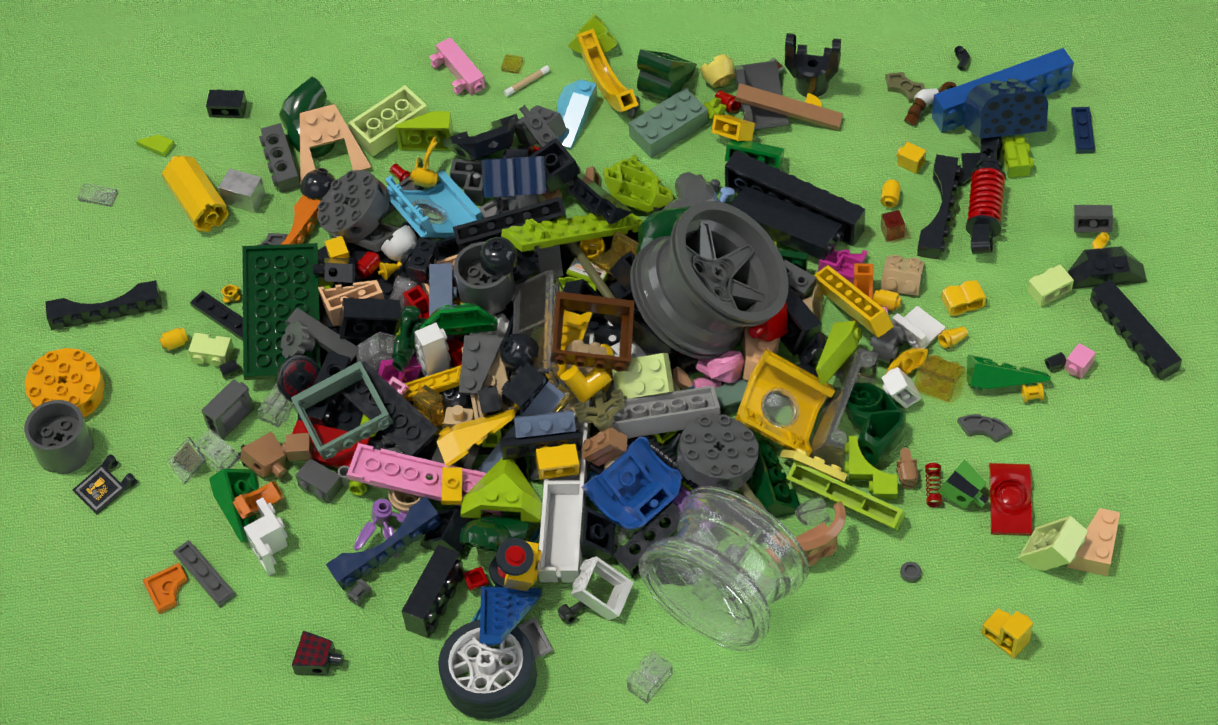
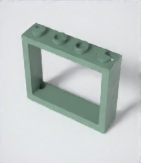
[291,361,393,460]

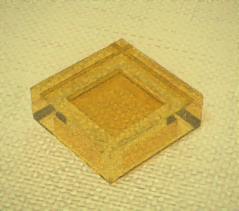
[501,54,523,74]

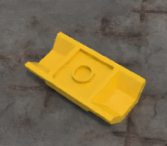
[533,307,592,379]

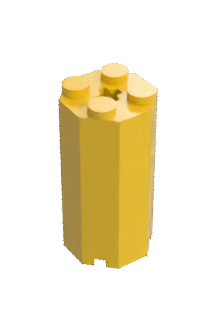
[161,155,229,232]

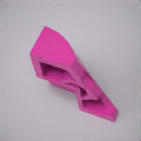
[818,250,868,283]
[378,357,422,383]

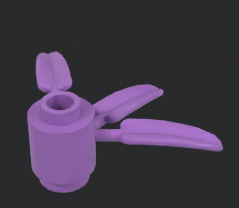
[354,499,407,558]

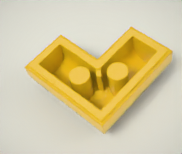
[559,365,613,403]

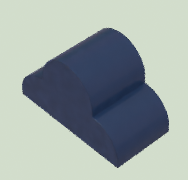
[481,156,547,197]

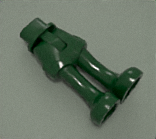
[392,306,427,372]

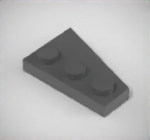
[459,335,504,395]

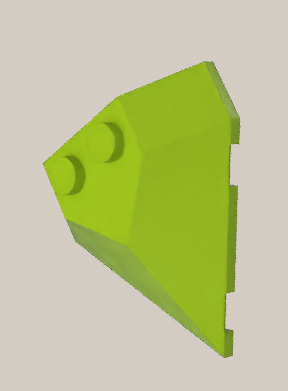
[603,154,673,212]
[461,458,542,522]

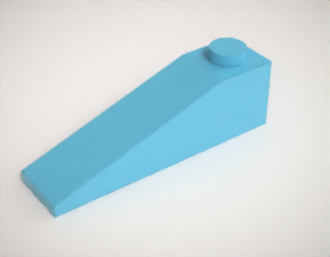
[557,79,598,150]

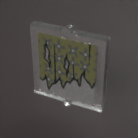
[167,437,207,484]

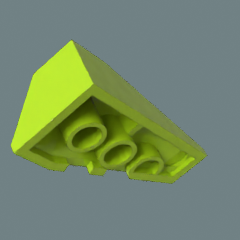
[816,321,862,385]

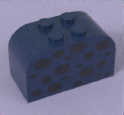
[964,79,1048,139]

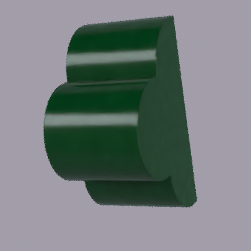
[637,49,697,101]

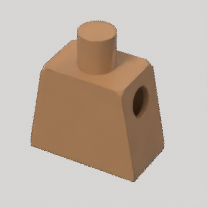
[240,432,287,478]

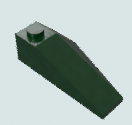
[753,437,802,519]

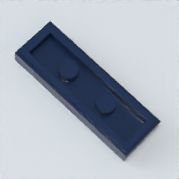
[1071,107,1095,154]

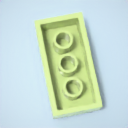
[349,85,428,156]

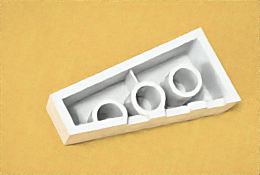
[415,323,452,377]

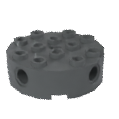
[318,170,390,243]
[677,414,758,493]

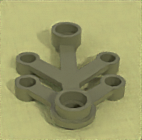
[574,389,626,430]

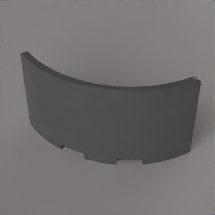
[735,60,789,129]

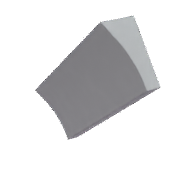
[602,385,721,438]

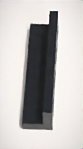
[500,430,582,460]

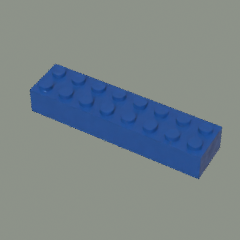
[932,48,1074,133]

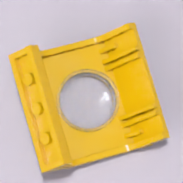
[735,349,835,457]

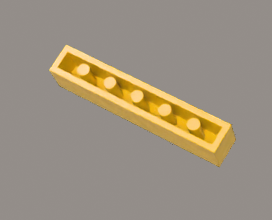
[814,265,894,338]

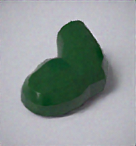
[841,383,906,466]

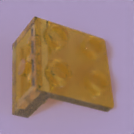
[592,231,638,275]
[914,355,965,402]

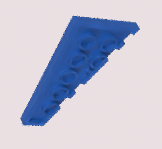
[479,586,542,646]

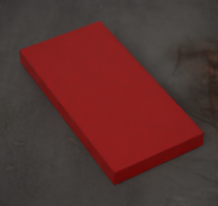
[286,420,371,468]

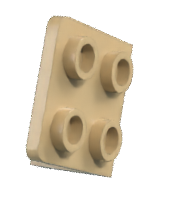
[881,255,924,296]

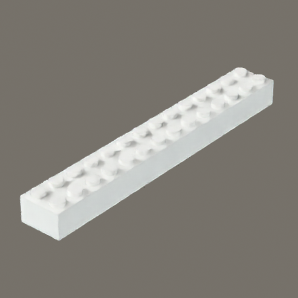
[537,333,595,582]

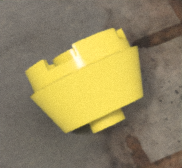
[700,54,735,88]

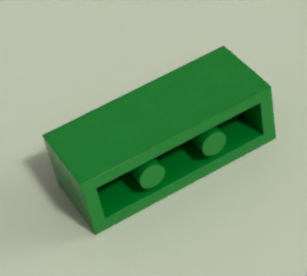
[725,139,785,169]

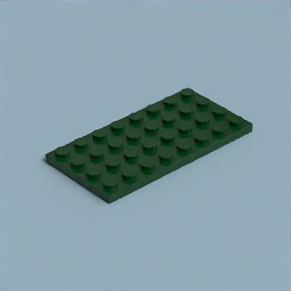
[242,243,321,380]

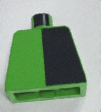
[937,459,989,508]

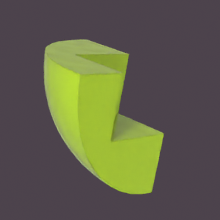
[568,13,617,54]

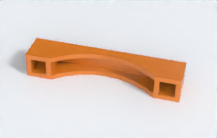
[280,195,321,245]

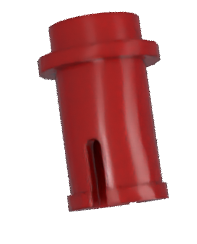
[389,163,411,182]

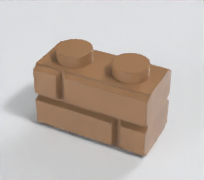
[582,427,627,466]

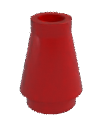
[715,90,741,113]

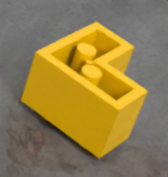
[981,608,1033,658]

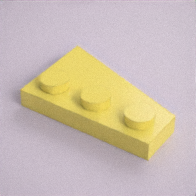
[780,448,848,482]

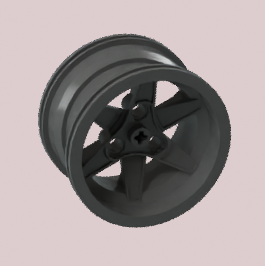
[630,201,788,359]

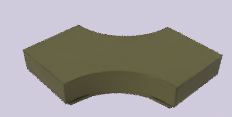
[885,72,925,103]

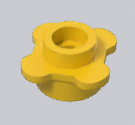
[221,284,241,303]

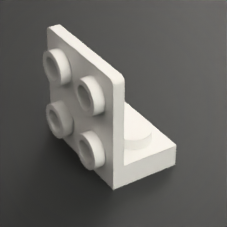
[892,306,945,348]

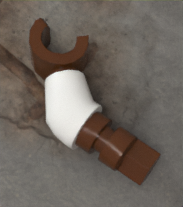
[904,82,957,126]

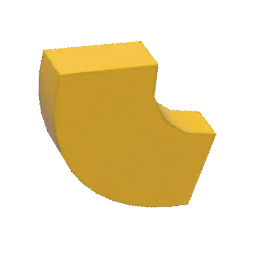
[885,348,928,375]

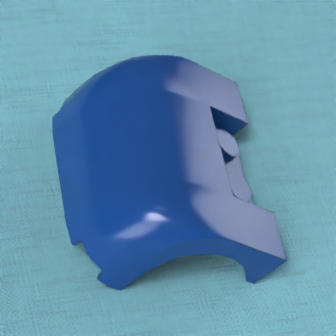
[581,436,683,529]

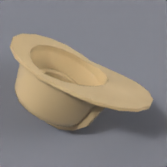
[802,284,824,322]

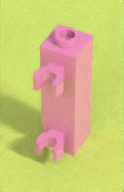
[429,37,486,95]

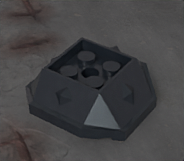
[442,113,519,160]

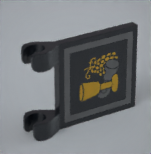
[72,454,137,515]

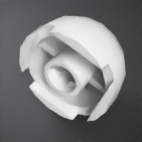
[381,225,418,261]

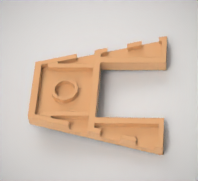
[300,104,371,183]

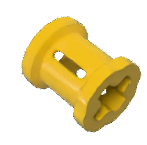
[1021,383,1044,402]

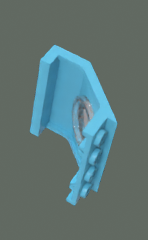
[385,170,484,238]

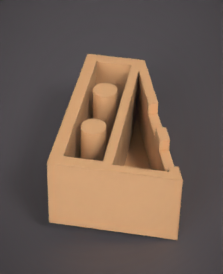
[1067,508,1120,576]

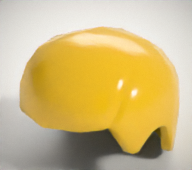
[579,237,606,261]

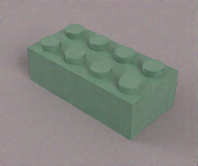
[629,88,708,158]

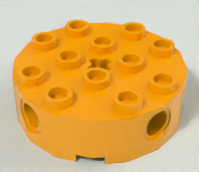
[25,348,105,418]

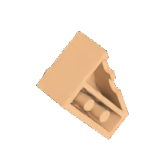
[318,280,384,327]
[741,327,781,380]

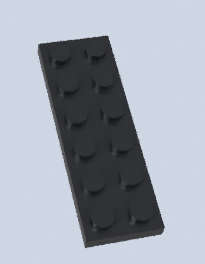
[339,361,440,457]

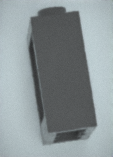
[201,379,254,440]

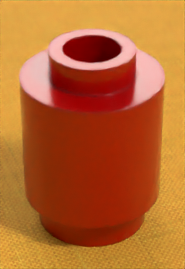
[355,252,381,279]

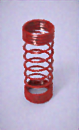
[925,463,942,508]

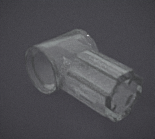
[389,276,417,312]

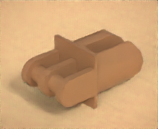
[896,448,918,490]

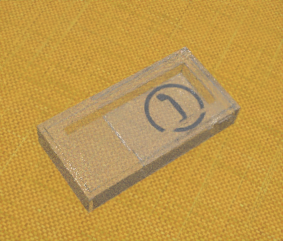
[77,183,118,207]

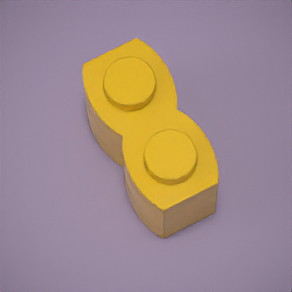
[941,280,987,316]

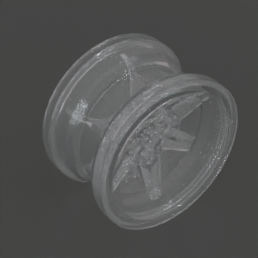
[639,486,809,651]

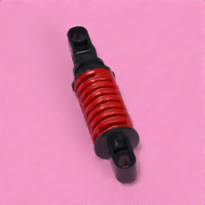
[966,136,1006,255]

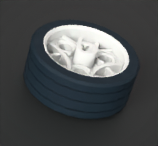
[438,620,537,719]

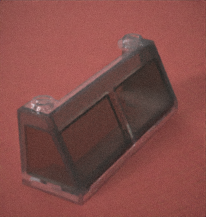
[508,270,564,392]
[809,348,879,472]

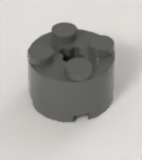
[868,325,906,364]

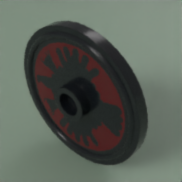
[277,355,320,403]

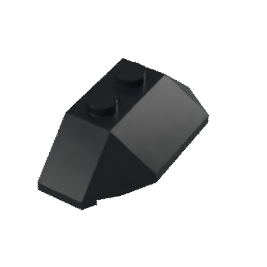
[1068,246,1147,289]

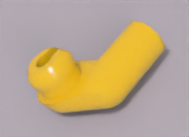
[1092,232,1109,249]

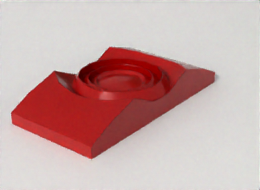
[989,463,1032,536]

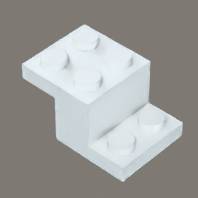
[244,498,288,576]

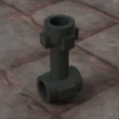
[558,593,591,624]

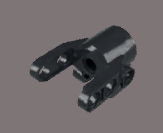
[785,33,841,97]

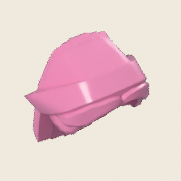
[696,350,745,383]

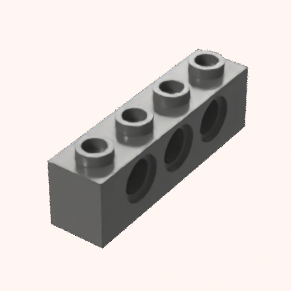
[259,123,301,193]

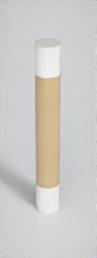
[503,65,550,97]

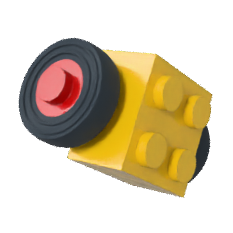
[489,538,541,592]

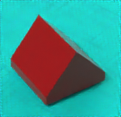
[463,566,489,591]

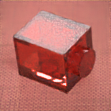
[880,210,905,242]

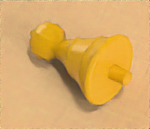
[378,260,402,280]

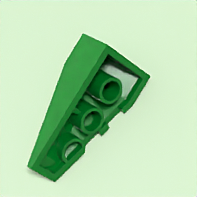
[966,355,1051,390]
[209,468,258,543]

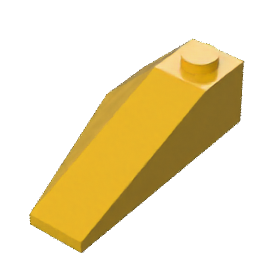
[437,409,516,467]

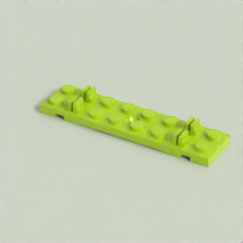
[501,213,643,252]

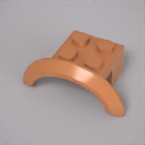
[773,501,846,569]

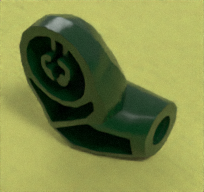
[279,76,335,158]
[636,206,691,255]
[459,515,529,552]

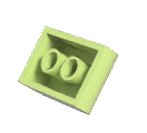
[612,353,674,399]
[1018,516,1088,570]

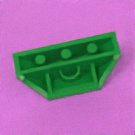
[420,303,498,336]

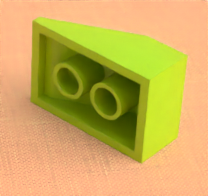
[395,111,454,151]

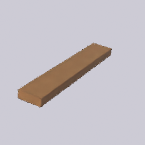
[734,83,843,131]

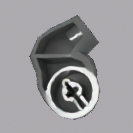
[663,172,718,210]

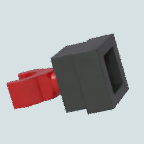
[677,352,699,376]

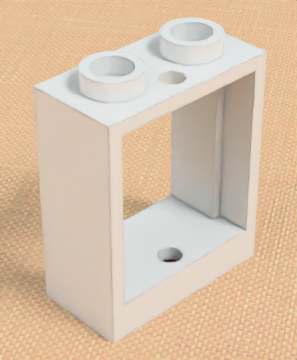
[571,556,634,620]

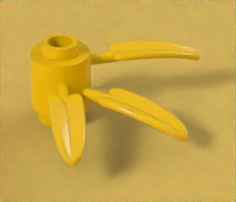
[410,137,438,188]

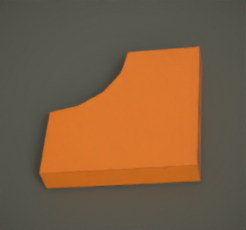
[142,563,188,614]

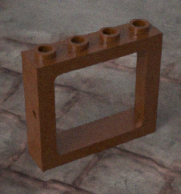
[550,291,634,372]

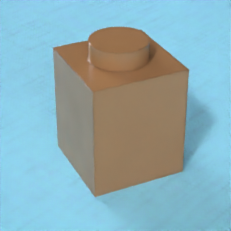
[282,433,313,461]

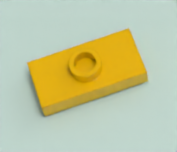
[441,467,462,505]

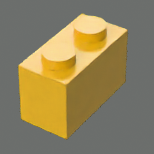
[711,115,755,141]
[536,444,579,480]

